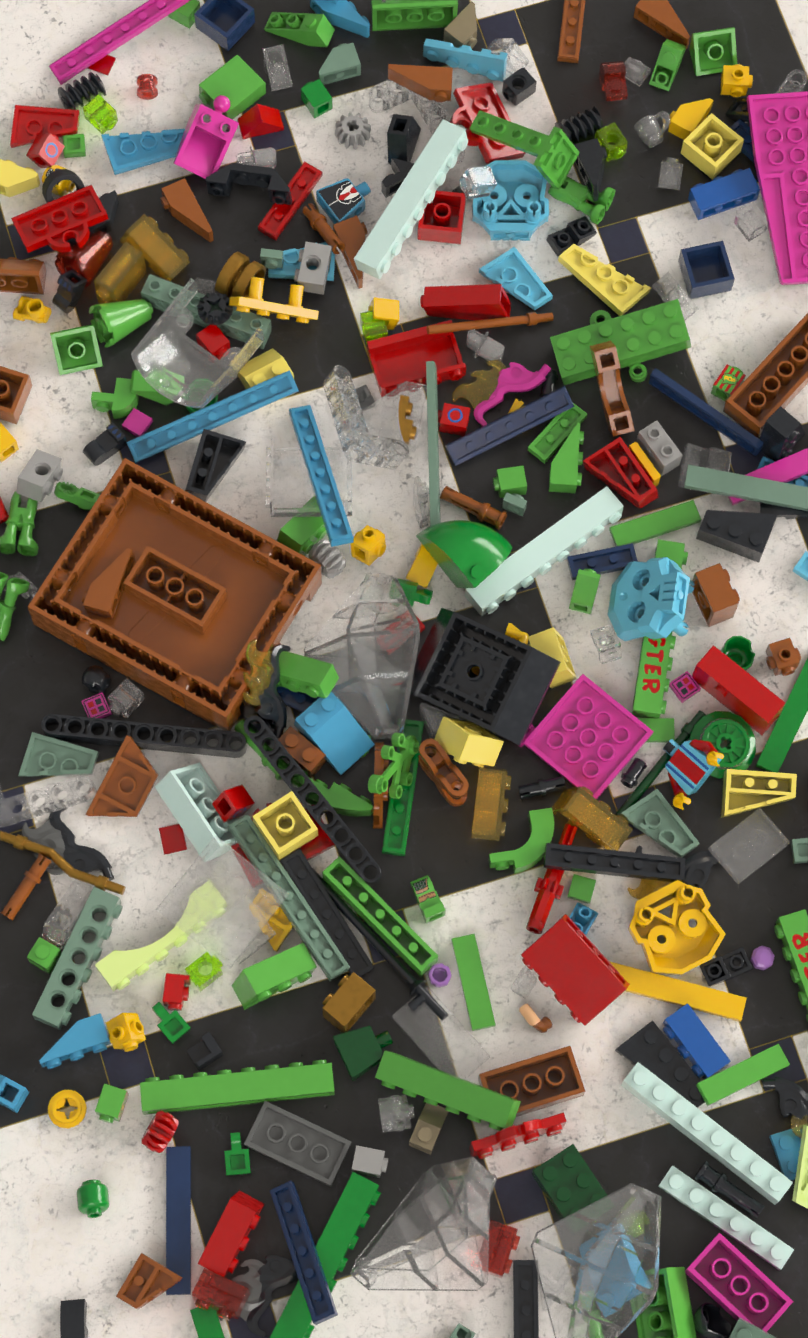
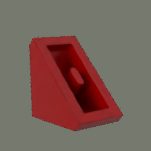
[237,104,284,139]

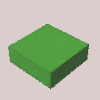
[62,134,86,158]
[567,874,596,904]

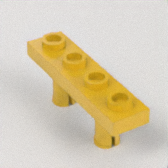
[229,277,319,323]

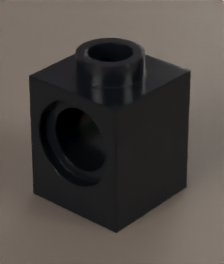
[502,67,537,106]

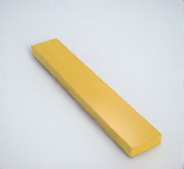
[609,961,747,1022]

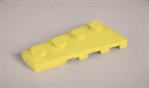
[558,244,651,316]

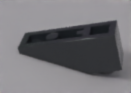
[573,138,607,201]

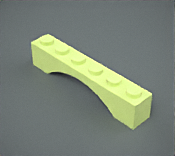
[95,880,227,992]

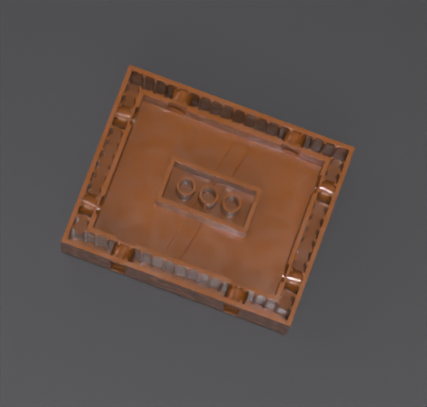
[28,458,322,731]

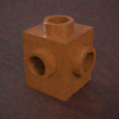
[766,638,801,676]

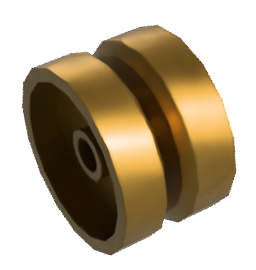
[215,251,266,298]

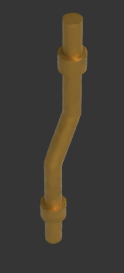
[0,831,126,895]

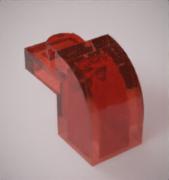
[599,61,628,101]

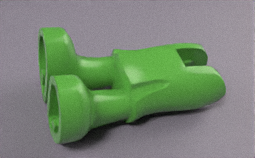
[548,176,615,225]
[0,491,38,556]
[0,572,30,641]

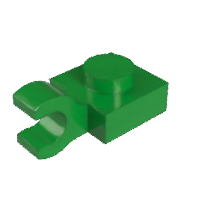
[391,578,433,607]
[152,1002,191,1044]
[224,1132,251,1176]

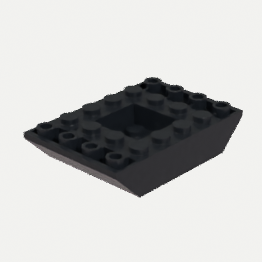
[402,608,561,746]

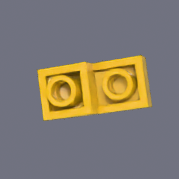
[405,543,438,588]

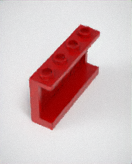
[367,320,466,397]
[521,914,630,1026]

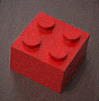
[418,190,466,244]

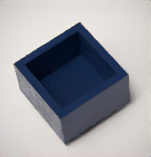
[194,0,255,51]
[678,241,735,300]

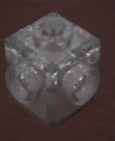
[378,1095,415,1133]

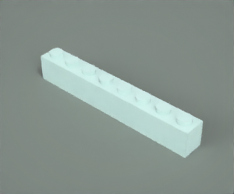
[354,119,468,279]
[465,486,624,616]
[621,1062,793,1205]

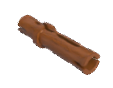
[302,203,345,254]
[0,853,52,921]

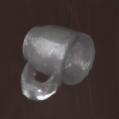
[634,111,670,148]

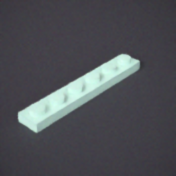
[658,1165,794,1271]

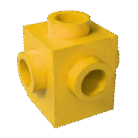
[721,64,753,97]
[351,525,386,566]
[105,1013,146,1052]

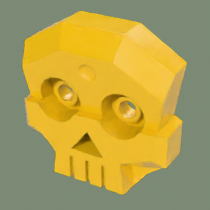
[628,880,726,975]

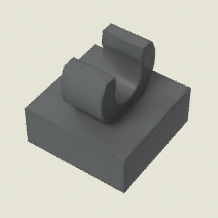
[346,385,376,415]

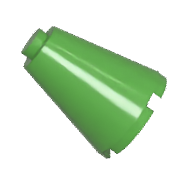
[89,299,153,348]

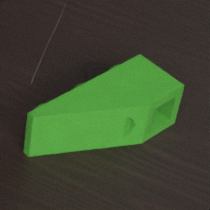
[264,12,335,47]
[549,423,584,493]

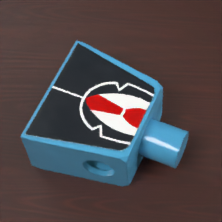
[316,178,371,224]

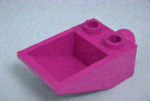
[173,95,239,179]

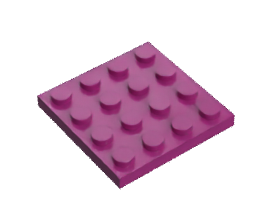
[523,674,654,802]

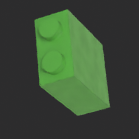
[199,55,266,120]

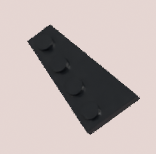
[615,1020,705,1108]

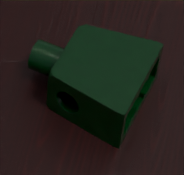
[333,1026,393,1081]

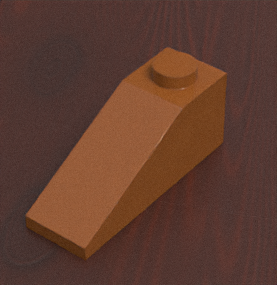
[634,0,690,49]
[388,64,453,102]
[160,178,214,242]
[333,216,368,289]
[82,548,135,619]

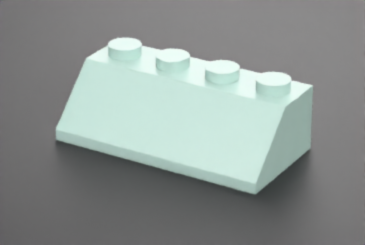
[155,762,238,862]

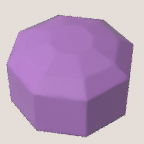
[750,946,775,970]
[428,963,452,988]

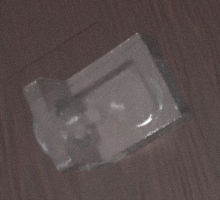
[658,157,683,190]

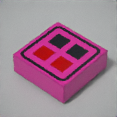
[669,671,701,703]
[81,692,112,719]

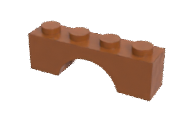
[590,341,635,437]

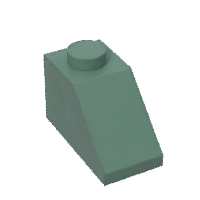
[319,43,361,85]

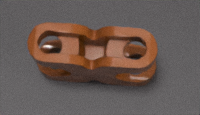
[419,739,469,807]

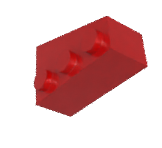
[583,437,658,509]
[197,1190,265,1277]

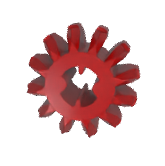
[142,1111,178,1153]

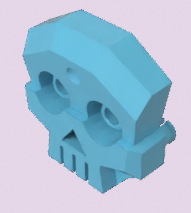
[472,160,549,241]
[608,557,695,641]

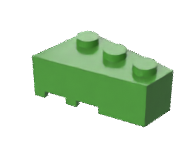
[277,497,327,557]
[232,942,317,1010]

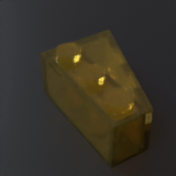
[120,214,190,282]
[471,767,511,841]
[552,786,633,851]

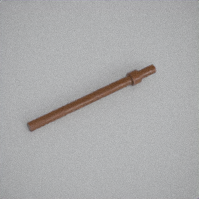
[426,312,554,334]

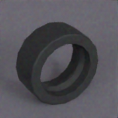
[42,169,85,203]

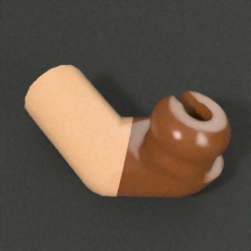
[519,1004,553,1033]

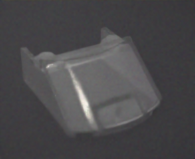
[131,278,264,408]

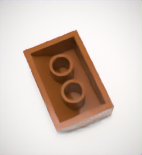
[0,257,46,295]

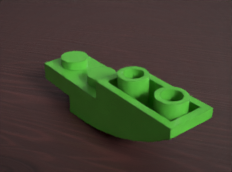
[292,769,374,816]

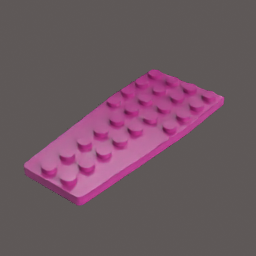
[747,91,808,285]

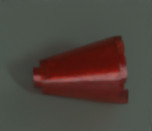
[55,231,113,289]

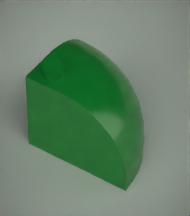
[416,520,512,588]

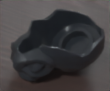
[694,1303,731,1338]

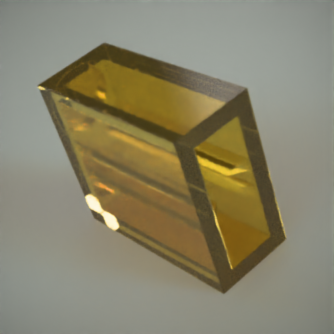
[94,242,147,304]

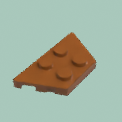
[85,735,159,817]
[373,742,389,829]

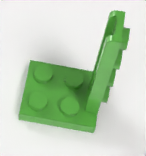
[469,110,580,190]

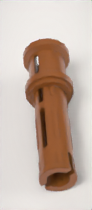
[440,486,507,530]

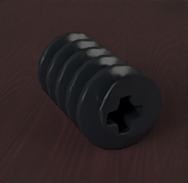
[58,72,107,110]
[555,106,602,143]

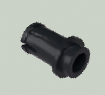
[540,370,559,397]
[620,758,647,788]

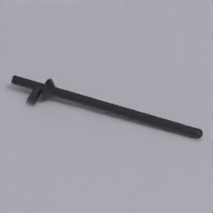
[312,868,449,1021]

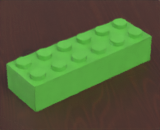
[550,299,691,385]

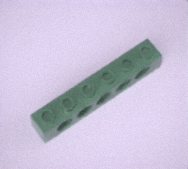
[141,274,272,349]
[32,887,123,1030]

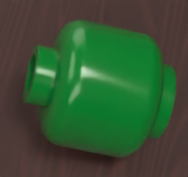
[76,1180,109,1218]

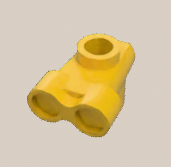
[13,296,52,323]

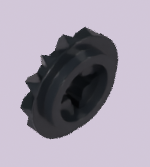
[197,291,233,325]

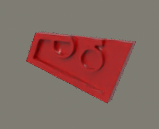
[10,105,80,148]

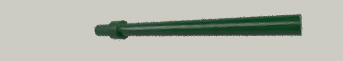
[615,710,706,820]

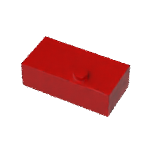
[692,645,785,736]

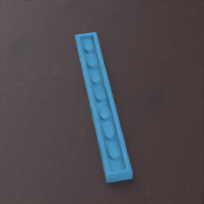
[127,370,299,463]
[289,405,354,547]

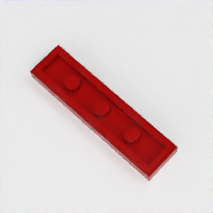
[258,161,323,241]

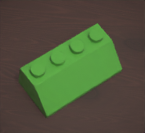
[371,0,458,31]
[633,1267,696,1338]

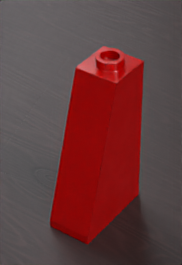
[420,284,511,320]

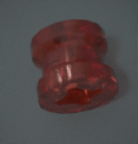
[136,74,158,100]

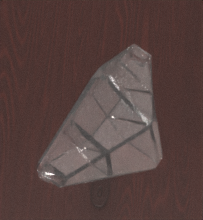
[304,573,420,740]
[350,1157,497,1291]
[531,1183,661,1338]

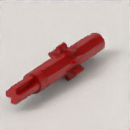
[526,824,577,934]

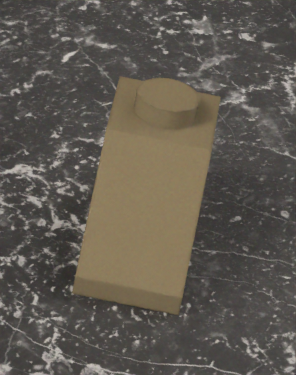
[443,1,477,49]
[409,1103,449,1155]

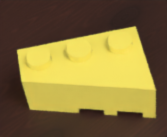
[721,769,797,818]

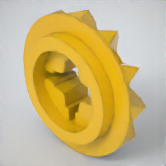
[48,1090,87,1129]

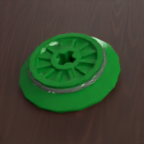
[689,711,756,778]

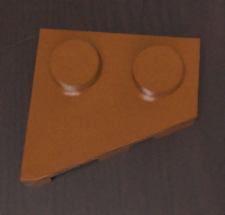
[116,1253,183,1310]

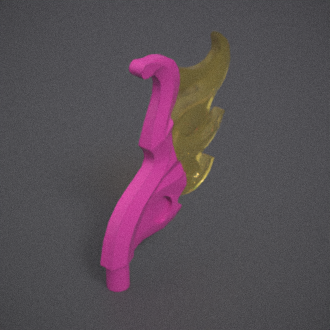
[452,360,551,426]

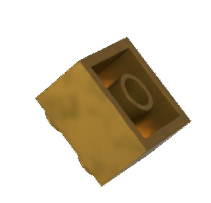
[322,972,376,1033]

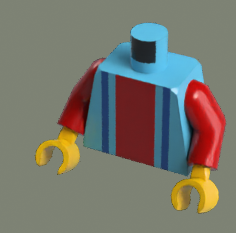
[663,739,724,810]

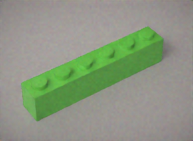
[322,856,438,977]
[375,1050,521,1131]

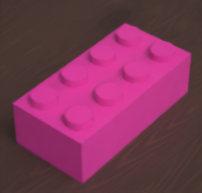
[685,1233,794,1332]

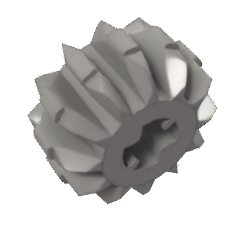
[335,112,371,150]
[309,540,346,578]

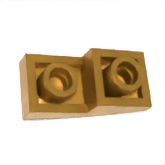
[398,395,417,444]

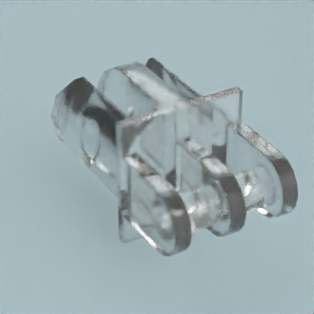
[236,146,277,168]
[466,330,504,364]

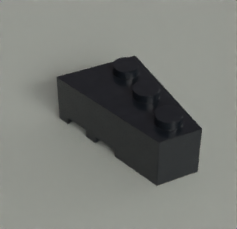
[760,406,805,462]
[185,429,246,502]
[696,510,778,563]

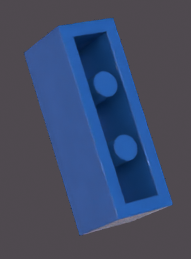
[688,168,760,220]
[662,1003,731,1080]

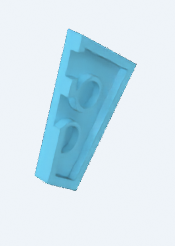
[268,242,335,281]
[479,247,553,310]

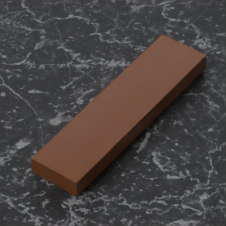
[557,0,585,63]

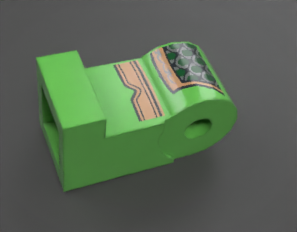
[410,875,446,924]

